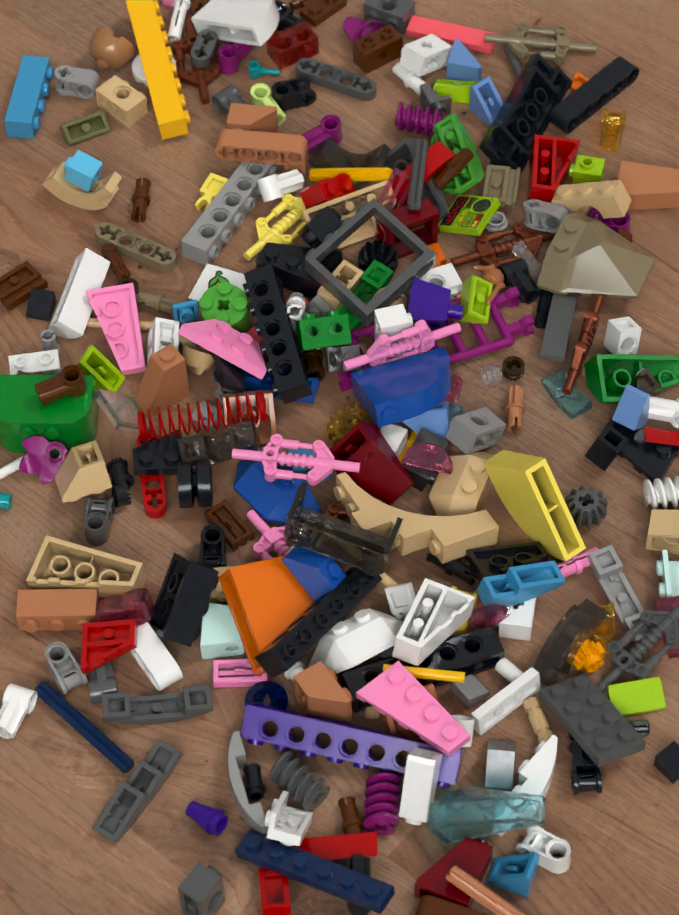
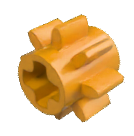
[571,639,606,673]

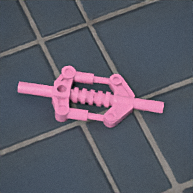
[343,320,461,371]
[232,434,361,486]
[246,509,306,560]

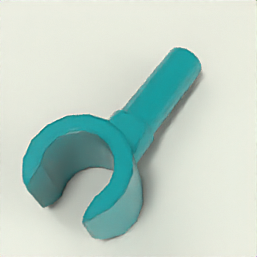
[248,60,280,79]

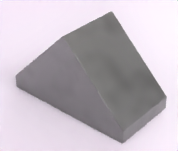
[485,738,516,792]

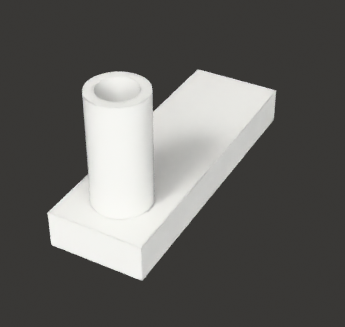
[471,658,541,736]

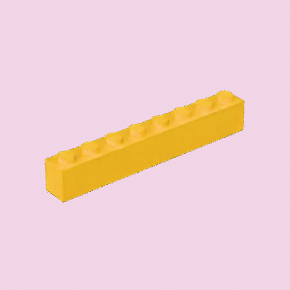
[125,0,191,140]

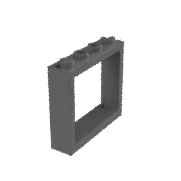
[305,198,437,326]

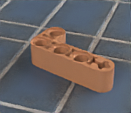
[215,129,309,179]

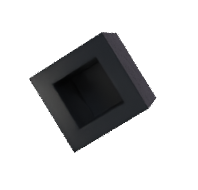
[585,425,629,471]

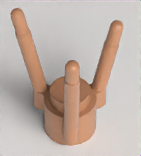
[456,264,505,305]

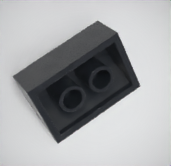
[148,553,219,647]

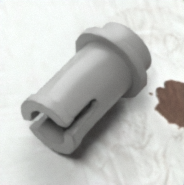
[40,329,61,354]

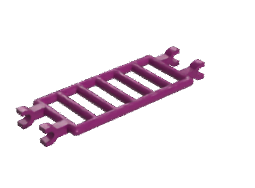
[325,286,535,392]

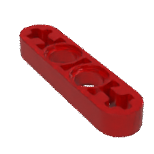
[137,431,167,519]

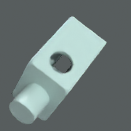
[200,602,245,659]

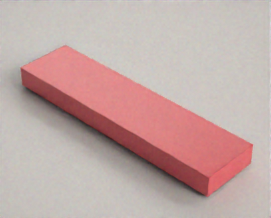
[406,15,498,54]

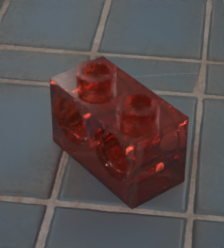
[266,21,319,70]

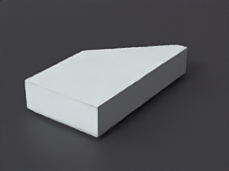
[385,582,416,620]

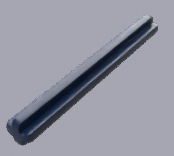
[35,681,134,773]

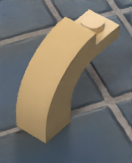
[42,161,122,210]

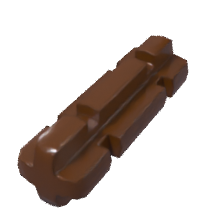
[101,244,131,281]

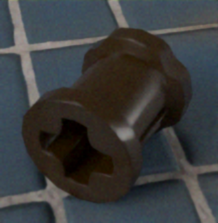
[301,349,325,381]

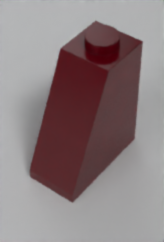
[414,836,493,909]

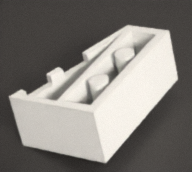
[392,578,475,666]

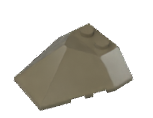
[537,212,655,299]

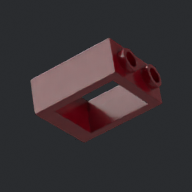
[376,197,440,259]

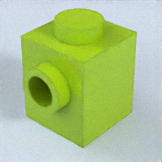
[569,155,605,184]

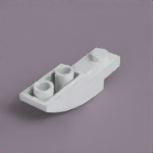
[492,735,558,836]

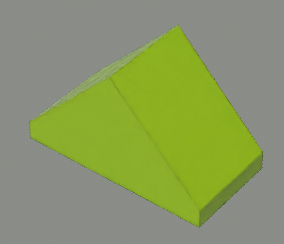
[77,345,126,396]

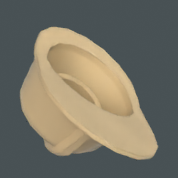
[179,334,215,375]

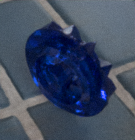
[245,681,288,709]

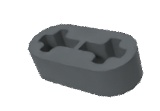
[190,30,218,68]

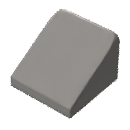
[451,674,490,709]

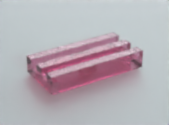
[378,167,411,211]

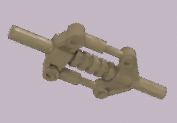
[484,23,596,65]

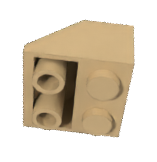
[54,440,112,503]

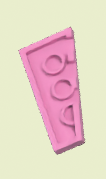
[356,661,470,757]

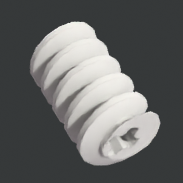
[643,476,679,510]

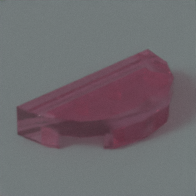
[401,442,453,474]
[471,605,510,629]

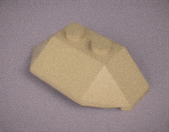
[301,179,397,249]
[429,451,494,516]

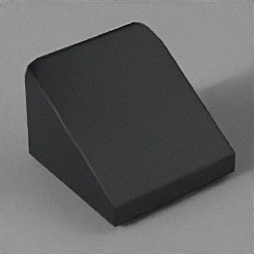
[26,288,57,321]
[654,741,679,784]

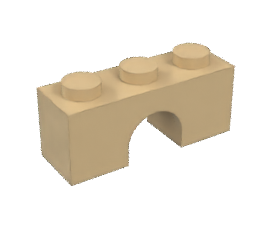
[551,180,632,219]

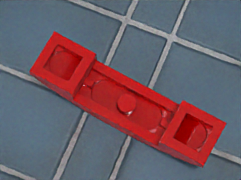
[391,141,456,210]

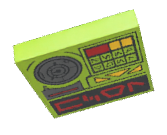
[438,194,501,236]

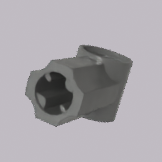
[211,85,247,114]
[88,661,118,704]

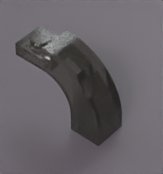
[308,137,391,184]
[534,598,608,686]

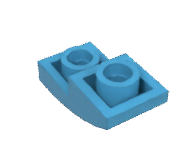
[171,300,199,329]

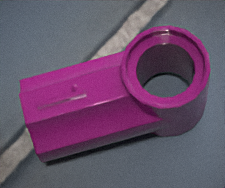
[219,42,255,75]
[301,115,342,154]

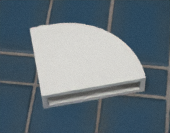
[191,0,279,46]

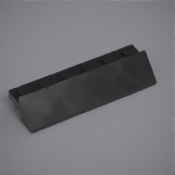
[479,53,572,173]

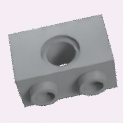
[445,407,507,455]

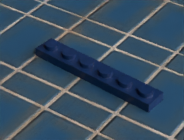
[235,829,395,914]

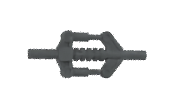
[597,604,679,693]

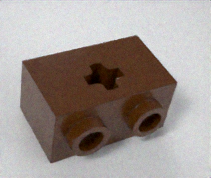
[353,24,403,74]

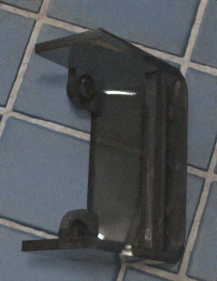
[284,481,403,576]

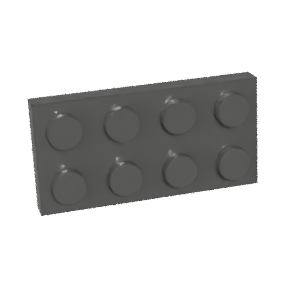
[539,673,646,767]

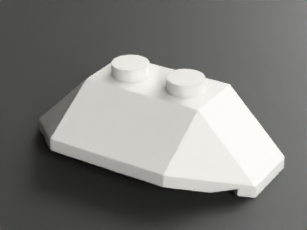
[308,608,404,674]

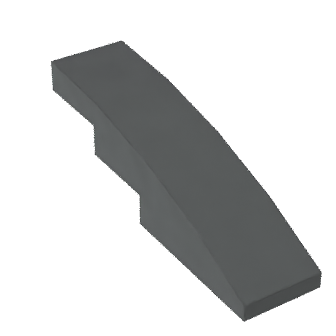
[540,293,579,362]
[93,739,183,843]

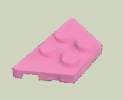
[178,319,267,380]

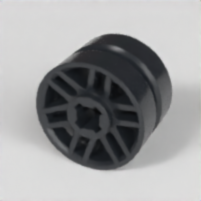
[178,460,213,509]

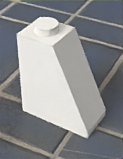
[399,747,443,825]

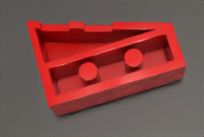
[527,134,581,203]

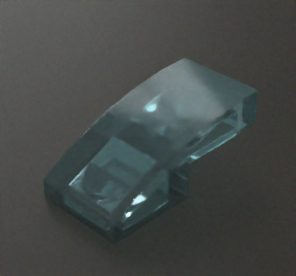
[541,369,592,419]

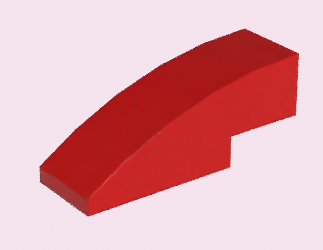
[258,868,291,915]

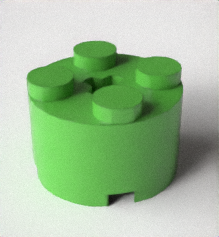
[199,281,250,333]

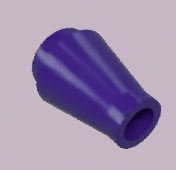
[186,801,228,835]

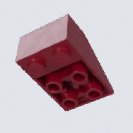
[330,421,414,506]

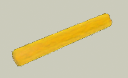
[308,167,393,182]

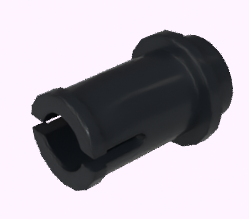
[243,763,266,801]

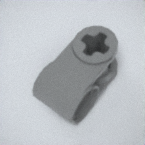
[54,65,100,99]
[523,199,570,233]
[45,642,88,696]

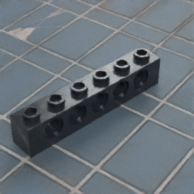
[243,263,313,404]
[255,559,382,679]
[341,626,505,714]

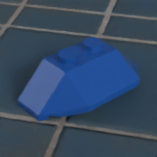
[234,449,323,525]

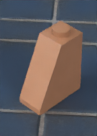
[134,344,190,419]

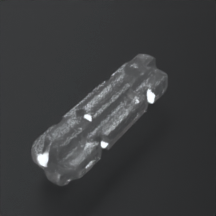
[512,241,541,283]

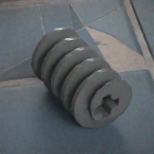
[271,751,331,811]

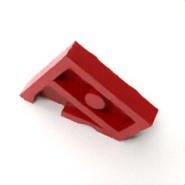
[80,619,138,674]

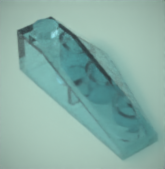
[429,786,546,844]

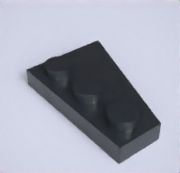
[602,416,679,484]
[465,542,549,582]

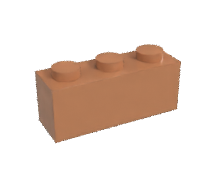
[16,588,100,632]

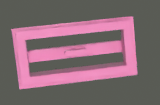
[213,659,268,688]

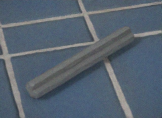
[407,138,428,211]

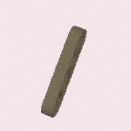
[95,222,177,272]

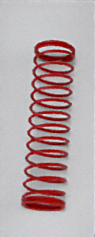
[137,391,268,442]

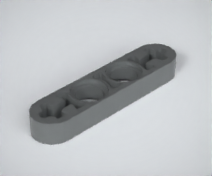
[296,58,377,101]

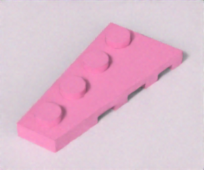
[86,283,146,375]

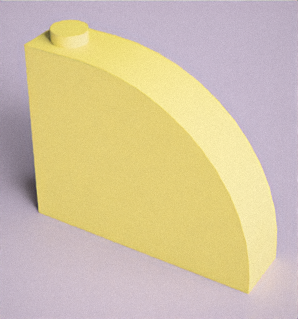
[483,450,586,562]

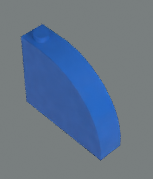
[350,347,453,428]

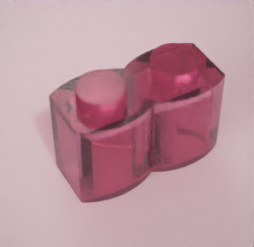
[94,588,154,626]

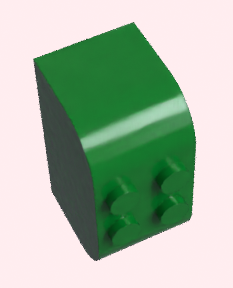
[0,375,99,454]

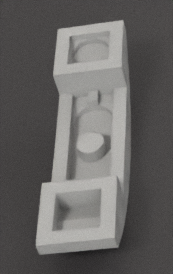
[588,545,656,643]
[228,731,268,836]

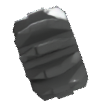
[565,485,607,530]

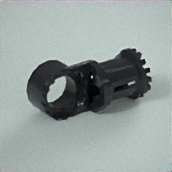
[106,457,134,507]

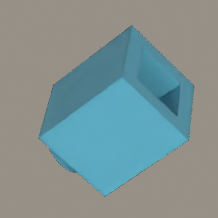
[64,150,103,192]

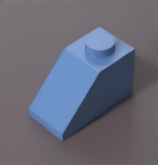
[402,401,451,440]

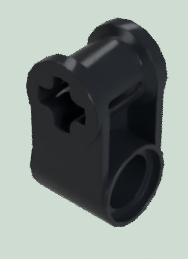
[272,76,317,111]
[199,524,227,568]

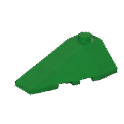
[584,354,679,403]

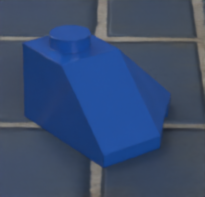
[281,545,347,601]

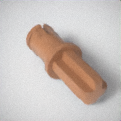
[505,385,525,434]

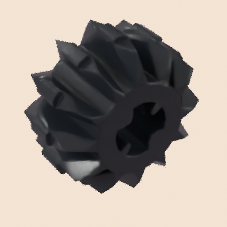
[358,240,398,272]

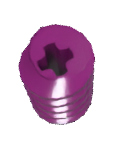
[395,101,445,136]
[363,773,401,836]

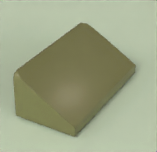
[59,110,111,146]

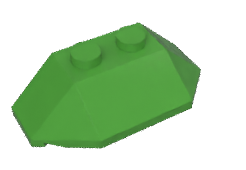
[429,113,485,195]

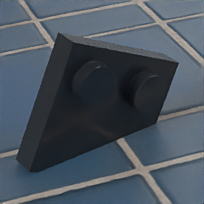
[132,430,185,476]

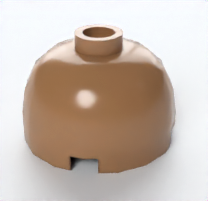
[90,27,135,70]

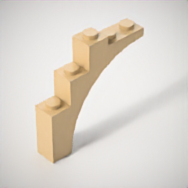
[333,472,499,564]

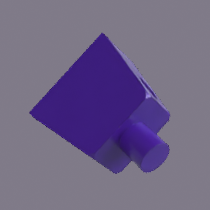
[407,278,463,331]

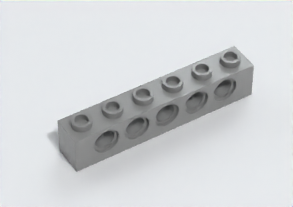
[181,162,280,266]

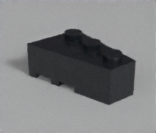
[256,242,343,299]

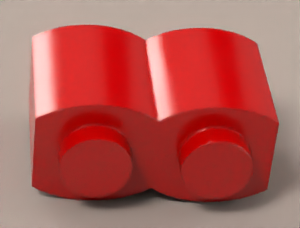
[300,173,355,209]

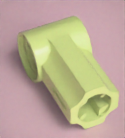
[250,83,286,127]

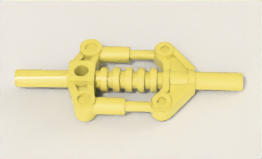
[243,193,306,261]

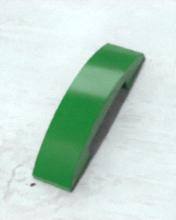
[340,259,394,331]

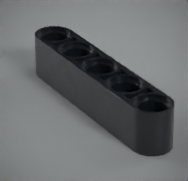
[548,57,639,134]

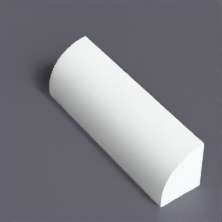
[48,248,111,339]

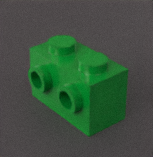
[295,310,352,351]

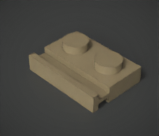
[482,164,521,209]

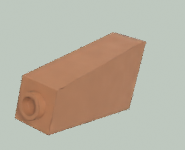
[618,161,679,211]

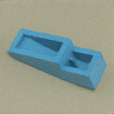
[476,560,566,611]

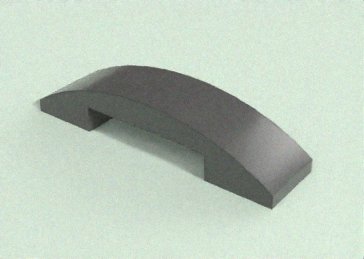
[102,685,213,725]

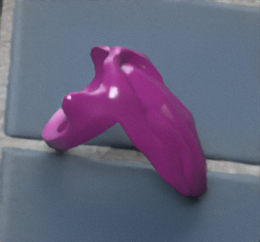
[343,17,382,42]

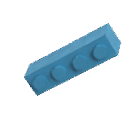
[4,55,54,139]

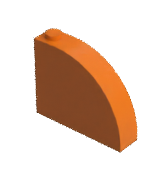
[218,555,314,676]

